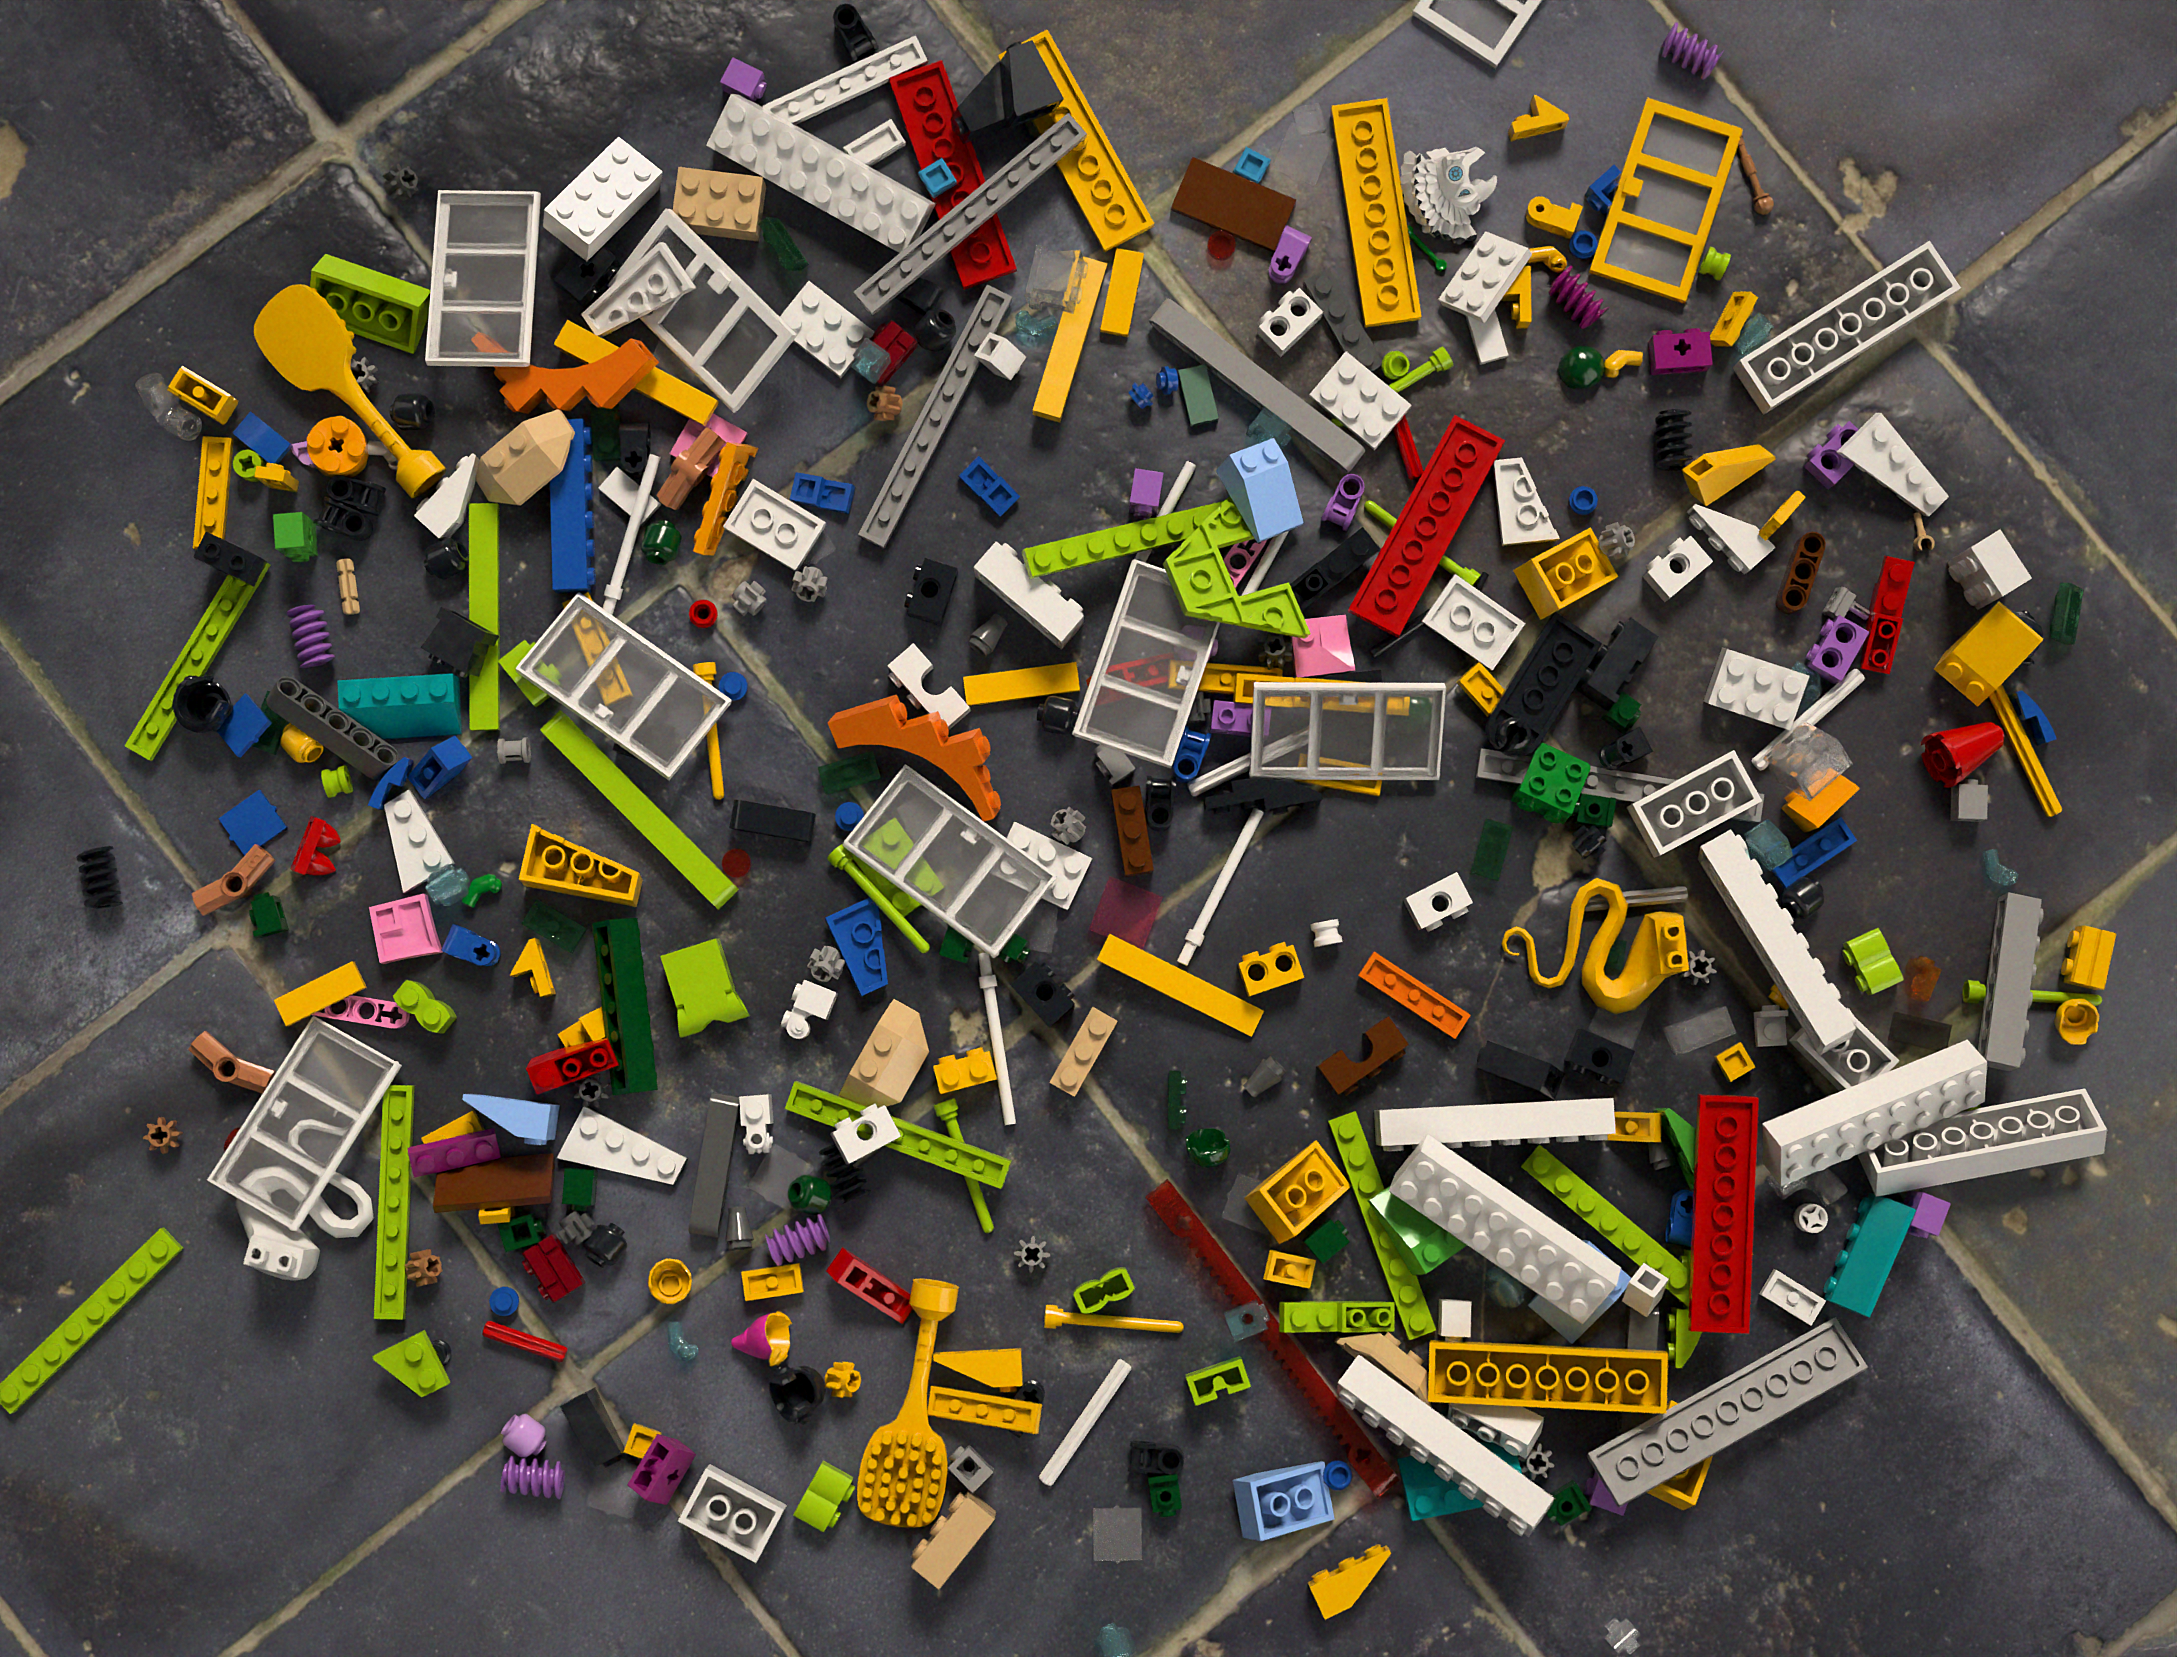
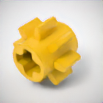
[825,1362,861,1398]

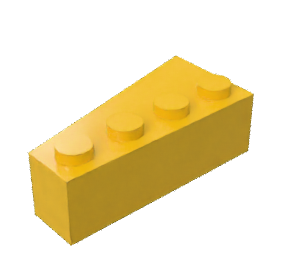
[519,824,643,907]

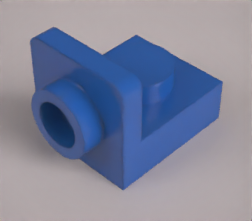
[1585,165,1622,214]

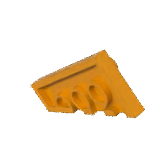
[693,442,758,555]

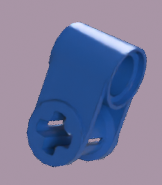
[1172,725,1212,783]
[441,924,501,966]
[1665,1189,1694,1247]

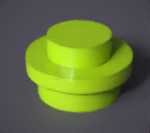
[1382,351,1410,380]

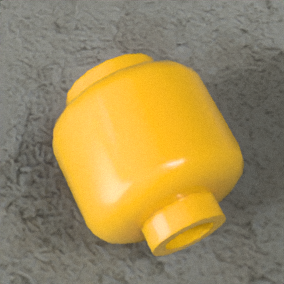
[280,723,324,763]

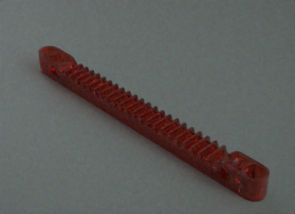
[1145,1179,1400,1498]

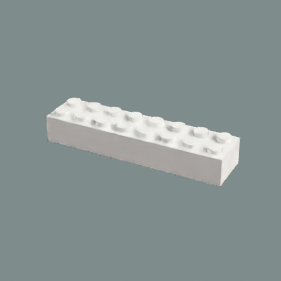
[707,94,936,253]
[1733,241,1961,415]
[1698,830,1857,1055]
[1763,1040,1987,1186]
[1858,1089,2107,1197]
[1374,1098,1616,1151]
[1389,1134,1621,1324]
[1337,1355,1554,1537]

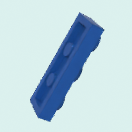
[1768,817,1857,888]

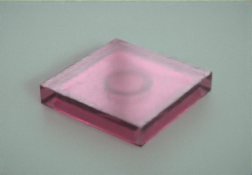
[1089,876,1163,950]

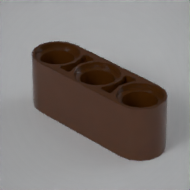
[1776,531,1826,614]

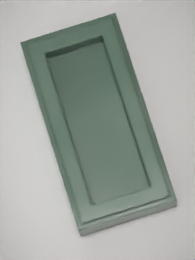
[1178,364,1219,427]

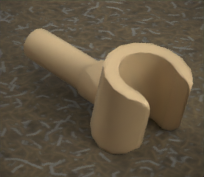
[1913,512,1935,551]

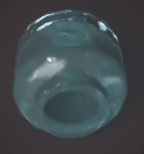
[425,864,471,907]
[1484,1265,1528,1308]
[1094,1623,1137,1657]

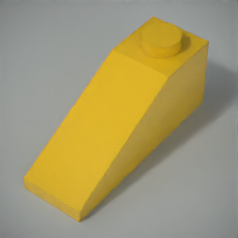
[933,1348,1023,1392]

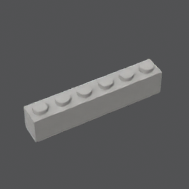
[1978,892,2044,1071]

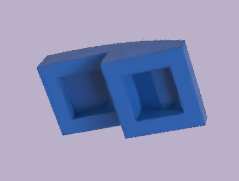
[233,411,293,464]
[958,456,1020,517]
[789,472,855,514]
[2008,690,2057,746]
[368,757,414,810]

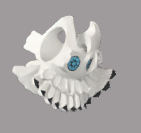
[1400,147,1497,244]

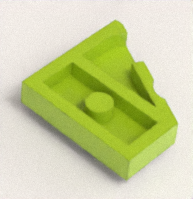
[372,1330,451,1397]

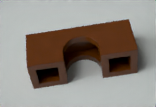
[1111,785,1154,877]
[1316,1016,1409,1096]

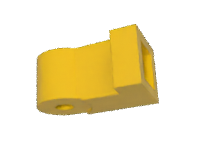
[1525,196,1583,239]

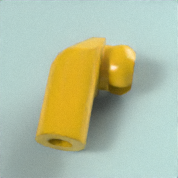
[1527,246,1567,272]
[1604,350,1643,378]

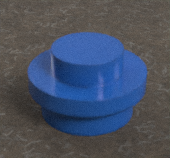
[1569,230,1597,259]
[1156,366,1178,395]
[1128,382,1154,409]
[1569,486,1598,515]
[719,672,748,701]
[835,802,864,831]
[489,1286,519,1316]
[1323,1461,1352,1490]

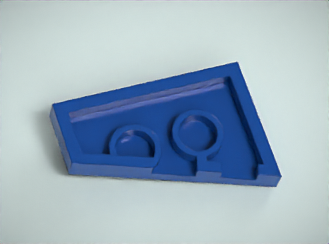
[825,897,888,997]

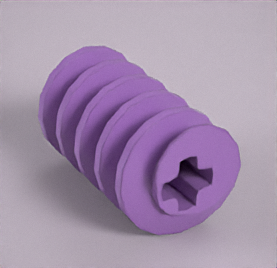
[1660,22,1724,80]
[287,605,335,668]
[765,1214,830,1266]
[500,1455,565,1499]

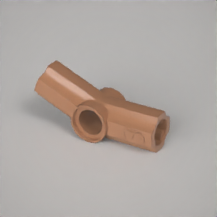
[656,427,726,510]
[191,844,276,916]
[188,1031,276,1094]

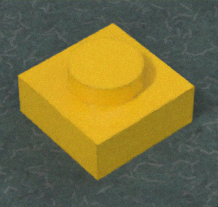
[1714,1042,1755,1082]
[624,1423,662,1459]

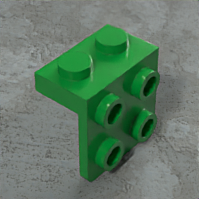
[1511,743,1591,824]

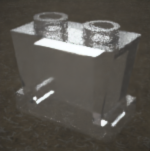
[1025,245,1088,314]
[1663,1006,1736,1055]

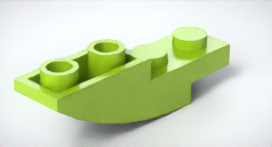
[1666,1249,1702,1368]
[1279,1301,1395,1333]

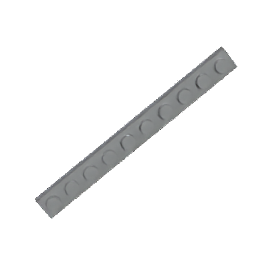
[853,113,1087,316]
[858,285,1013,549]
[1476,748,1765,823]

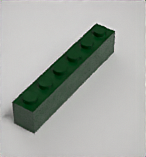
[592,918,658,1096]

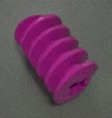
[1548,265,1610,329]

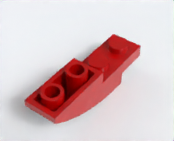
[1861,555,1915,674]

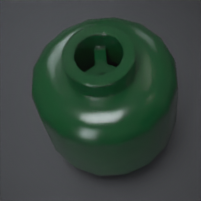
[641,520,682,565]
[788,1175,832,1215]

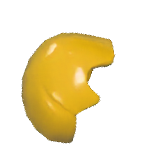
[2054,998,2099,1045]
[647,1258,692,1304]

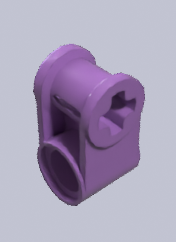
[1268,225,1312,284]
[1321,474,1365,532]

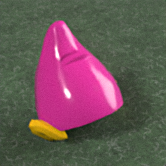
[731,1311,792,1366]

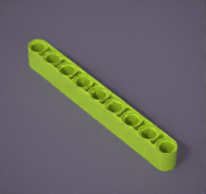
[540,710,739,910]

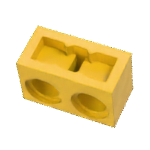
[1237,942,1304,997]

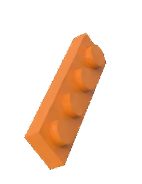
[1358,952,1471,1039]

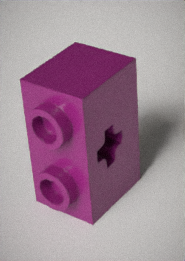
[1648,328,1713,375]
[627,1434,696,1505]

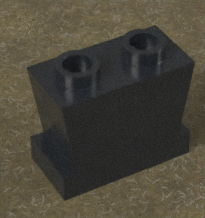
[421,607,499,678]

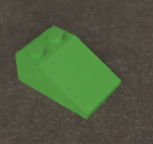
[1653,1108,1696,1190]
[1368,1185,1467,1276]

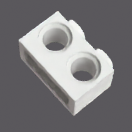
[1257,288,1323,357]

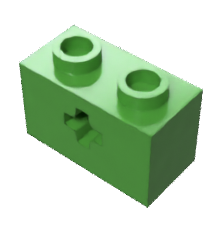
[273,512,318,562]

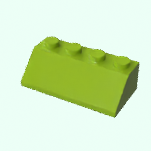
[310,254,431,354]

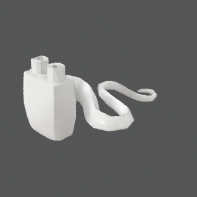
[235,1110,374,1281]

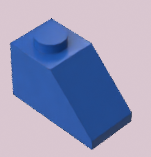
[407,736,473,799]

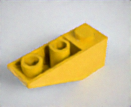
[1682,444,1776,506]
[1308,1544,1391,1619]

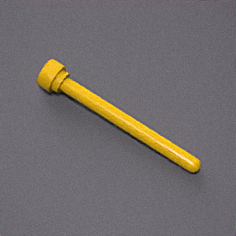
[693,662,724,800]
[1044,1305,1184,1333]

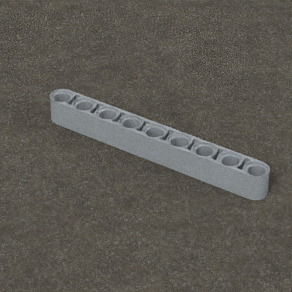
[1149,298,1366,474]

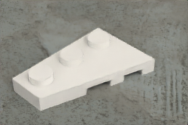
[1493,458,1560,546]
[384,790,455,894]

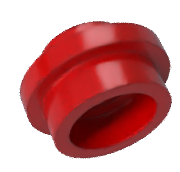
[689,600,718,628]

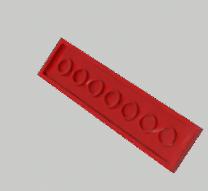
[889,60,1017,290]
[1348,415,1505,638]
[1688,1094,1759,1334]

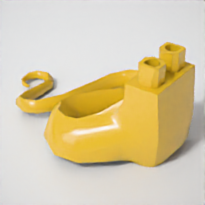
[1501,878,1689,1014]

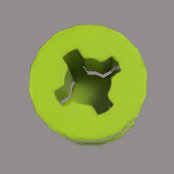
[1698,246,1731,281]
[233,450,266,482]
[321,765,353,798]

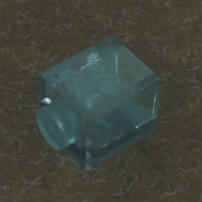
[1744,819,1793,872]

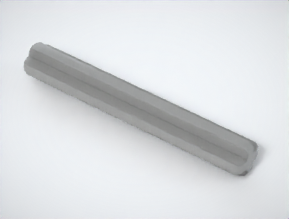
[1574,886,1688,912]

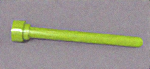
[1331,346,1454,428]
[1364,500,1481,586]
[827,844,930,953]
[1962,980,2102,1006]
[933,1098,994,1233]

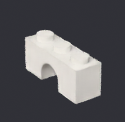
[888,643,971,730]

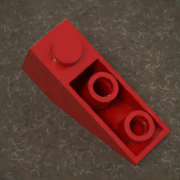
[526,1038,619,1095]

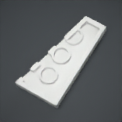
[581,242,696,337]
[1837,413,1949,516]
[557,1107,688,1185]

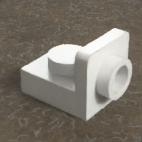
[1753,1005,1788,1047]

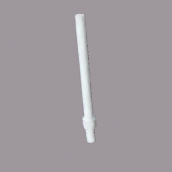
[603,454,661,615]
[1177,808,1264,966]
[978,953,1016,1125]

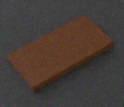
[1171,157,1296,253]
[433,1153,555,1213]

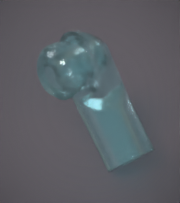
[1015,310,1058,336]
[1791,660,1822,701]
[1983,849,2018,886]
[668,1321,698,1361]

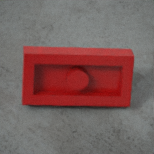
[290,816,341,875]

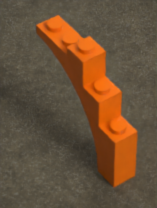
[471,333,659,414]
[827,694,1001,822]

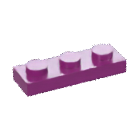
[407,1128,501,1178]

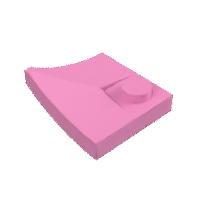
[670,413,748,478]
[1290,615,1355,677]
[369,894,443,964]

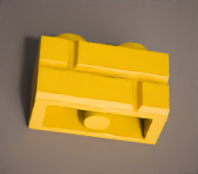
[167,366,239,425]
[2061,925,2116,990]

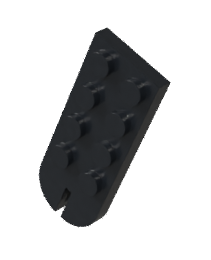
[1485,612,1602,757]

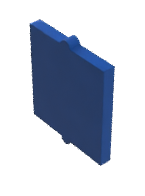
[217,693,272,758]
[218,789,288,856]

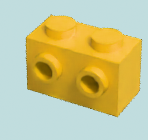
[933,1047,997,1094]

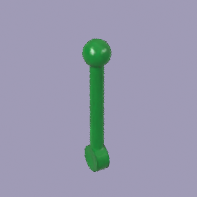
[1407,225,1447,272]

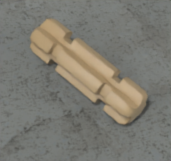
[336,559,360,615]

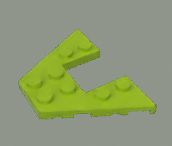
[1163,496,1311,639]

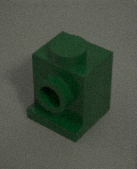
[1601,692,1642,735]
[1571,793,1616,829]
[249,892,289,938]
[939,918,974,963]
[988,924,1031,965]
[497,1213,546,1252]
[1148,1473,1182,1517]
[1546,1480,1592,1526]

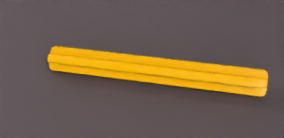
[1989,685,2062,817]

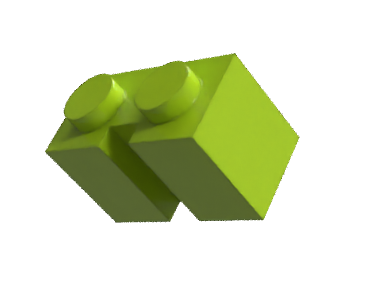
[1185,1356,1251,1406]

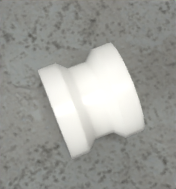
[1310,919,1343,947]
[1794,1203,1828,1233]

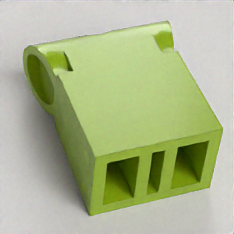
[660,938,750,1038]

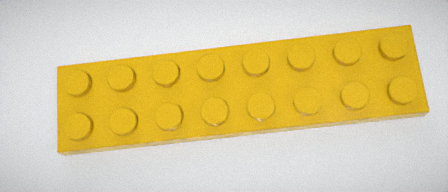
[998,29,1154,253]
[1331,98,1422,328]

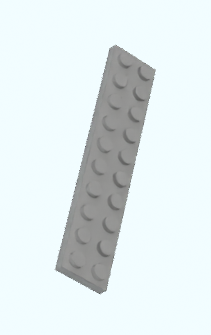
[1587,1317,1868,1508]

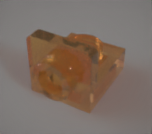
[1907,955,1942,1002]

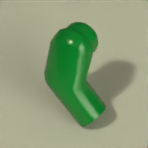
[461,874,502,908]

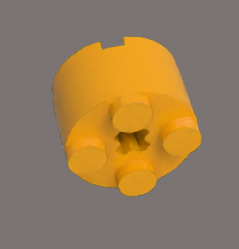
[307,416,369,478]

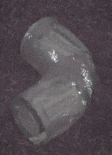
[135,373,202,441]
[1766,1167,1848,1207]

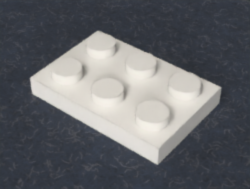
[1438,231,1532,323]
[780,281,874,378]
[1309,351,1412,450]
[723,479,827,572]
[1421,574,1525,671]
[990,822,1092,911]

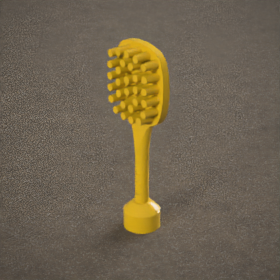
[254,284,447,498]
[857,1279,959,1528]

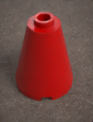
[1921,722,2004,788]

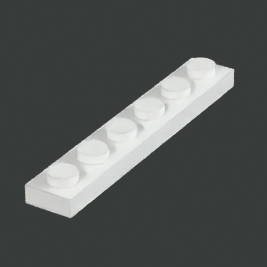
[763,35,928,125]

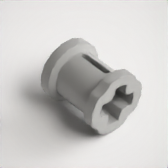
[497,737,531,764]

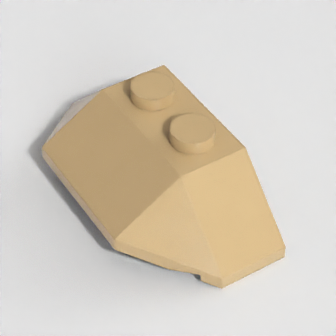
[475,409,575,506]
[839,999,929,1108]
[1334,1332,1431,1407]

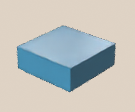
[1233,147,1271,184]
[918,158,957,199]

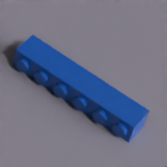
[550,419,596,594]

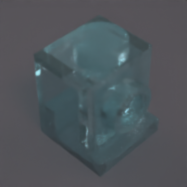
[851,337,891,384]
[1246,407,1292,451]
[1223,1300,1270,1342]

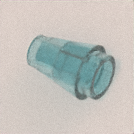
[1733,312,1774,354]

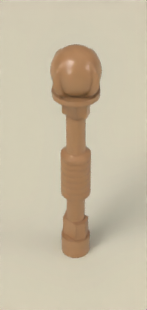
[1737,134,1774,215]

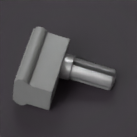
[1822,587,1870,620]

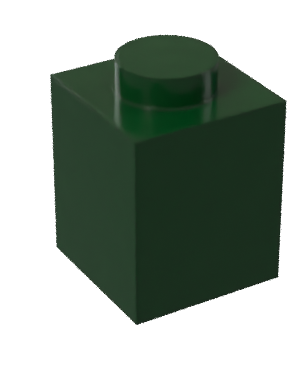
[562,1168,598,1211]
[1303,1218,1350,1264]

